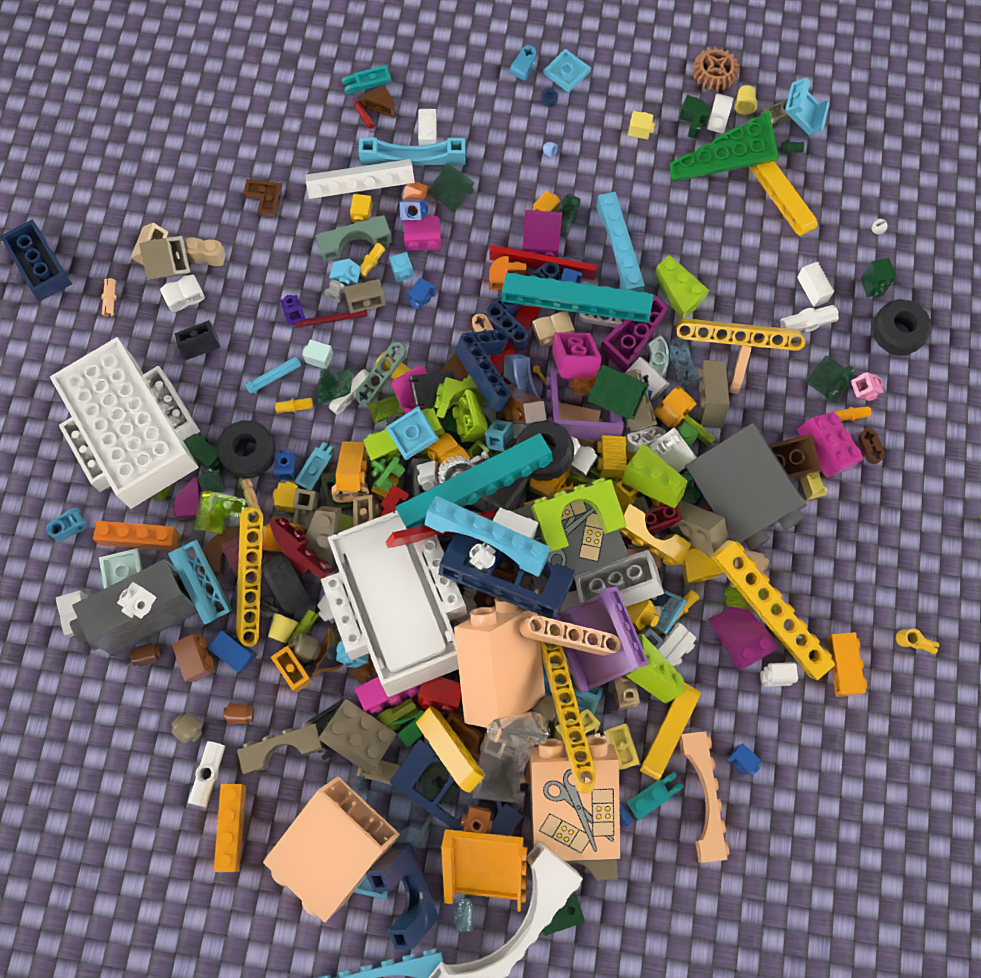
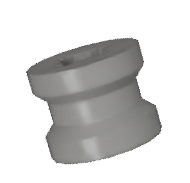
[324,280,345,303]

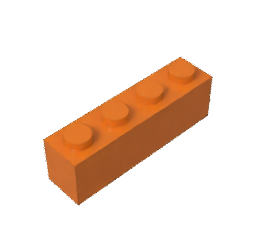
[93,521,180,551]

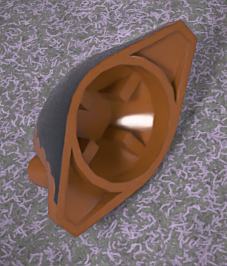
[309,627,344,677]

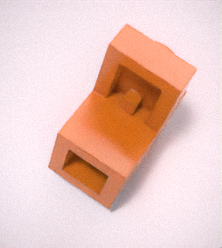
[489,256,526,290]

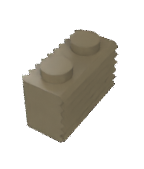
[344,279,386,314]

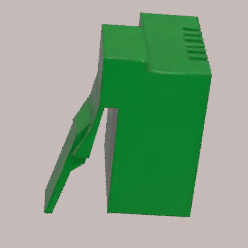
[387,710,424,747]

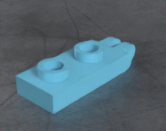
[294,442,334,491]

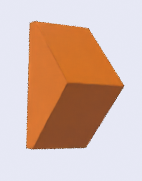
[403,181,429,213]

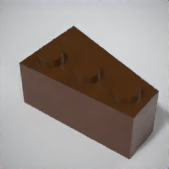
[496,384,546,424]

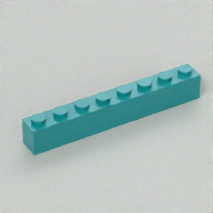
[502,273,653,323]
[395,433,553,529]

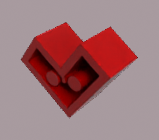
[418,677,462,713]

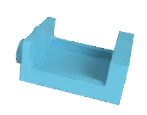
[785,77,829,135]

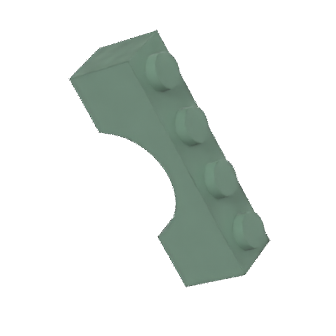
[315,215,392,262]

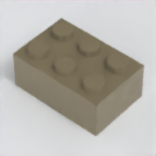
[318,699,397,774]

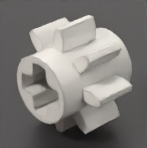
[470,543,496,570]

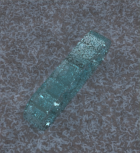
[669,337,697,389]

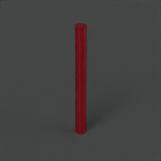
[294,310,368,328]

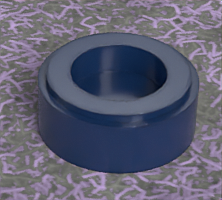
[541,89,558,107]

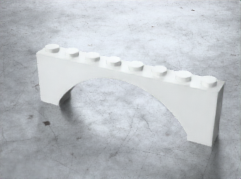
[429,841,582,978]

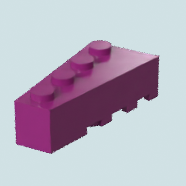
[600,295,668,373]

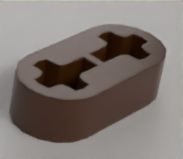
[858,428,885,464]

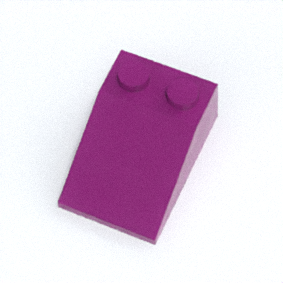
[522,210,562,257]
[708,601,778,671]

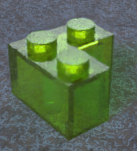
[194,491,247,534]

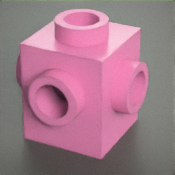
[851,372,884,401]

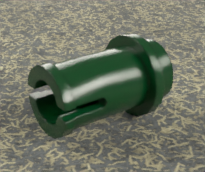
[781,140,804,154]

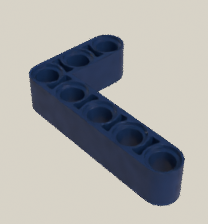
[487,262,559,351]
[455,330,510,411]

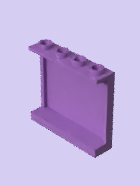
[556,587,649,693]

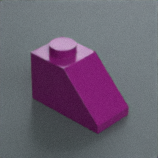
[172,477,204,522]

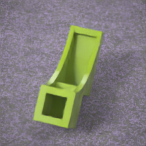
[434,375,485,418]

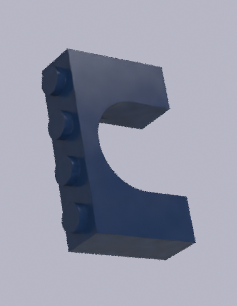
[366,842,439,950]

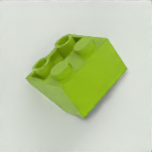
[452,390,488,442]

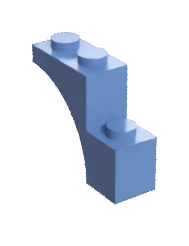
[504,354,547,411]

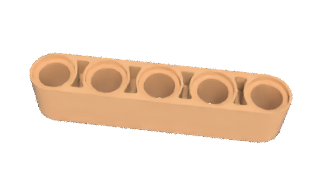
[519,616,621,656]

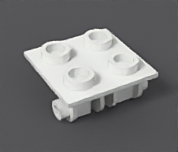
[648,427,697,472]

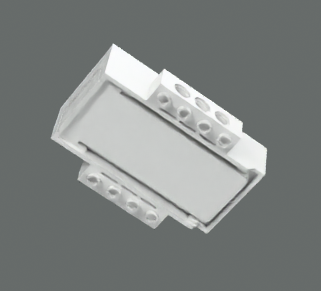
[50,337,200,509]
[321,511,467,697]

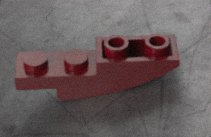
[621,504,683,546]
[269,516,336,579]

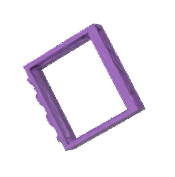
[546,369,623,440]

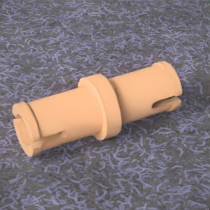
[101,278,117,317]

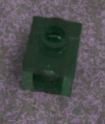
[197,467,226,498]

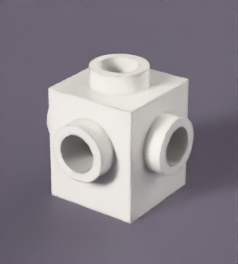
[118,582,157,619]

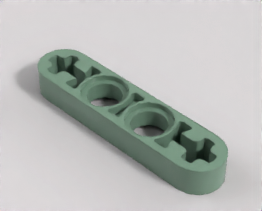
[355,342,407,405]

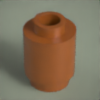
[223,703,254,724]

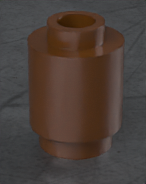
[130,642,162,667]

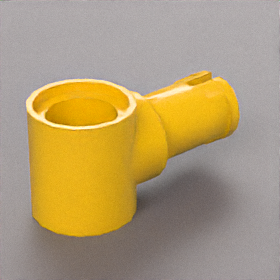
[896,629,939,654]

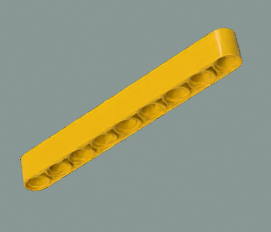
[540,616,596,794]

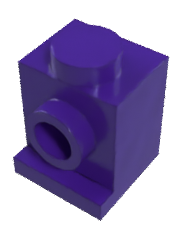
[280,295,306,325]

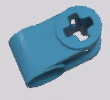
[509,45,536,81]
[46,507,88,542]

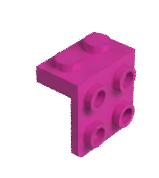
[404,216,441,251]
[392,365,427,414]

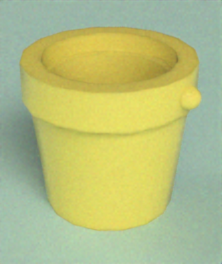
[735,85,757,115]
[268,613,299,643]

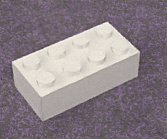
[574,549,664,607]

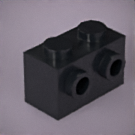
[174,320,221,360]

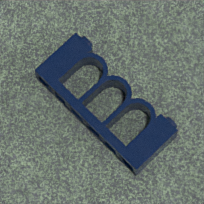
[438,533,575,620]
[389,738,523,836]

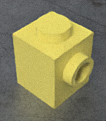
[628,111,655,140]

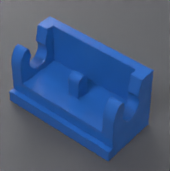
[208,631,258,673]

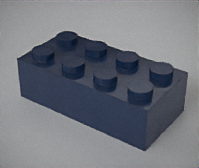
[0,219,72,302]

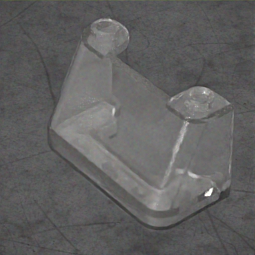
[471,712,548,803]

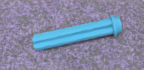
[245,357,301,394]

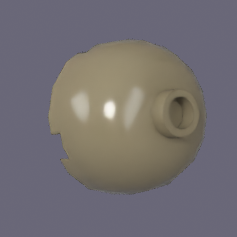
[532,695,569,738]

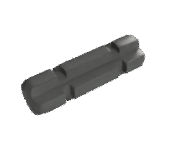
[245,591,280,617]

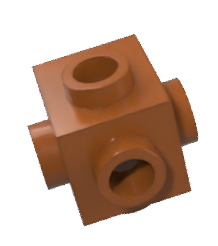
[460,804,493,834]

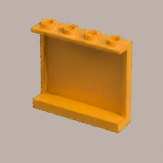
[441,830,527,912]

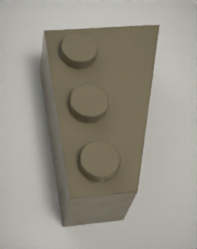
[697,360,729,428]
[669,500,729,559]
[293,506,342,569]

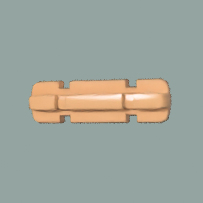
[241,479,261,516]

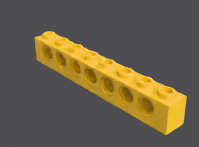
[710,540,835,681]

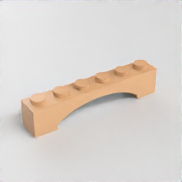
[679,731,729,863]

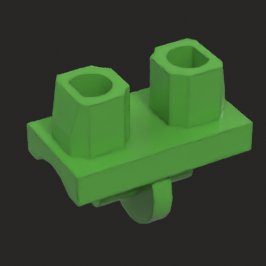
[371,456,405,493]

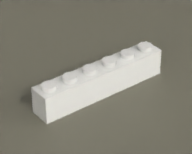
[306,159,415,199]

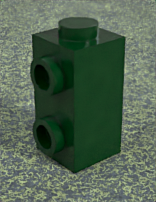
[184,433,222,473]

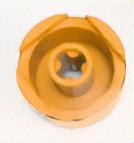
[653,385,697,429]

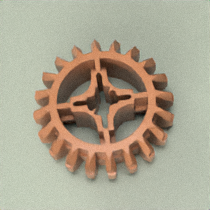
[692,47,739,92]

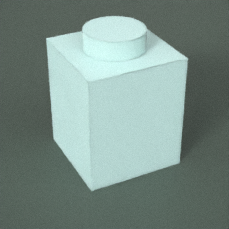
[302,340,333,370]

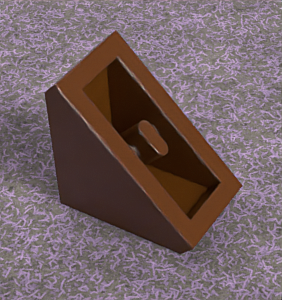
[362,86,396,118]

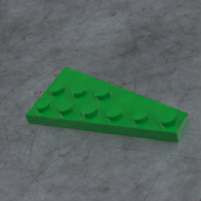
[669,110,779,182]

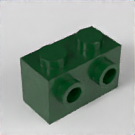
[861,258,896,298]
[542,894,585,936]

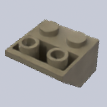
[139,236,190,280]

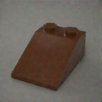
[769,434,821,482]

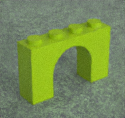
[531,478,627,553]

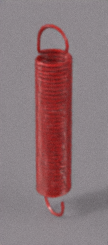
[352,98,376,132]

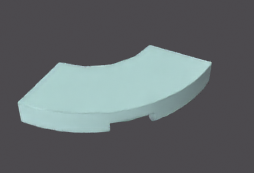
[646,334,669,377]

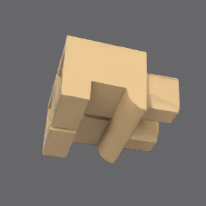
[611,675,640,711]

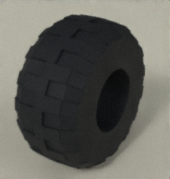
[872,299,932,356]
[217,420,276,479]
[515,421,574,481]
[261,553,310,613]

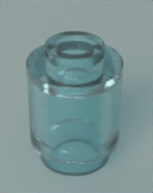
[454,898,476,931]

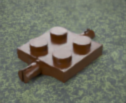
[446,711,487,766]

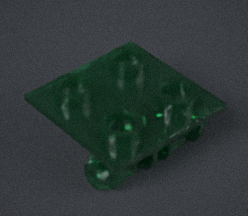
[428,163,475,212]
[805,355,857,404]
[316,367,354,406]

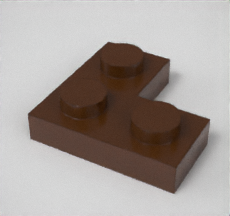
[243,179,282,218]

